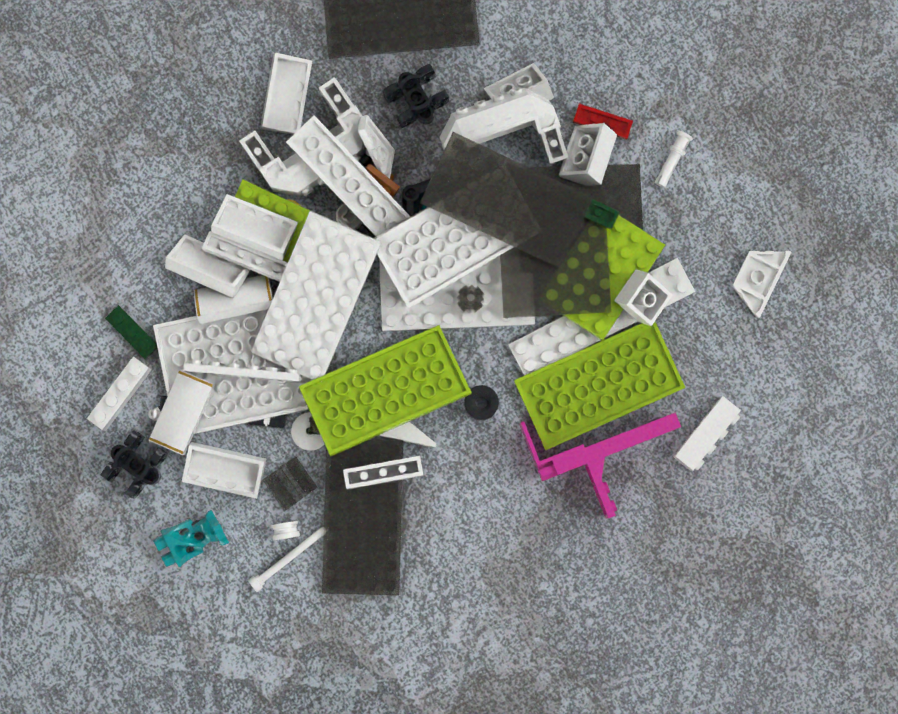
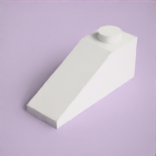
[379,422,436,448]

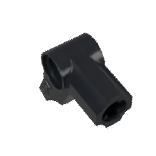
[402,177,440,217]

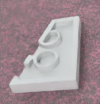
[358,115,395,179]

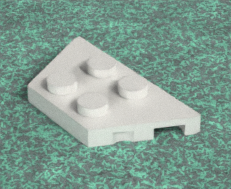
[732,251,791,318]

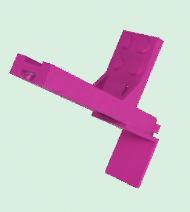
[519,412,681,519]

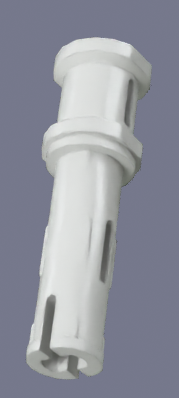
[654,131,693,188]

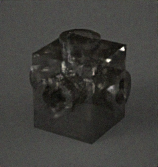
[457,285,485,314]

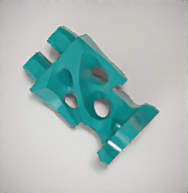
[153,510,229,567]

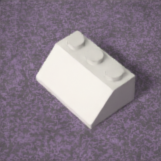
[484,63,554,100]
[559,123,617,186]

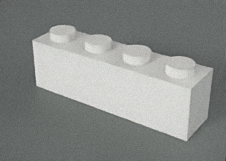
[87,357,152,431]
[673,396,741,471]
[343,456,424,490]

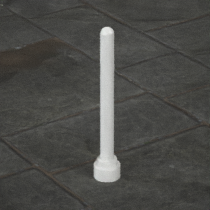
[248,527,327,592]

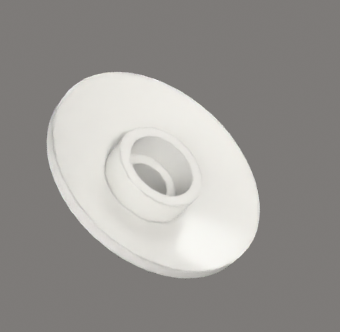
[291,412,325,451]

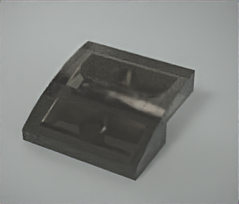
[262,456,318,512]

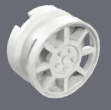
[336,204,362,230]
[271,521,300,541]

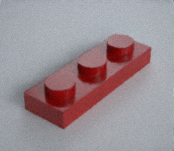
[573,103,633,140]

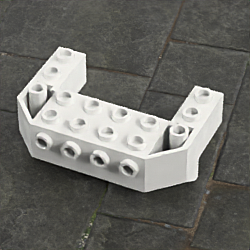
[240,77,364,197]
[440,87,568,190]

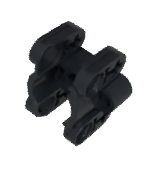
[382,64,449,128]
[100,430,168,499]

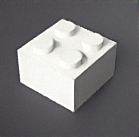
[614,269,673,326]

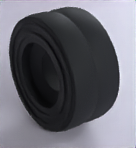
[464,385,499,420]

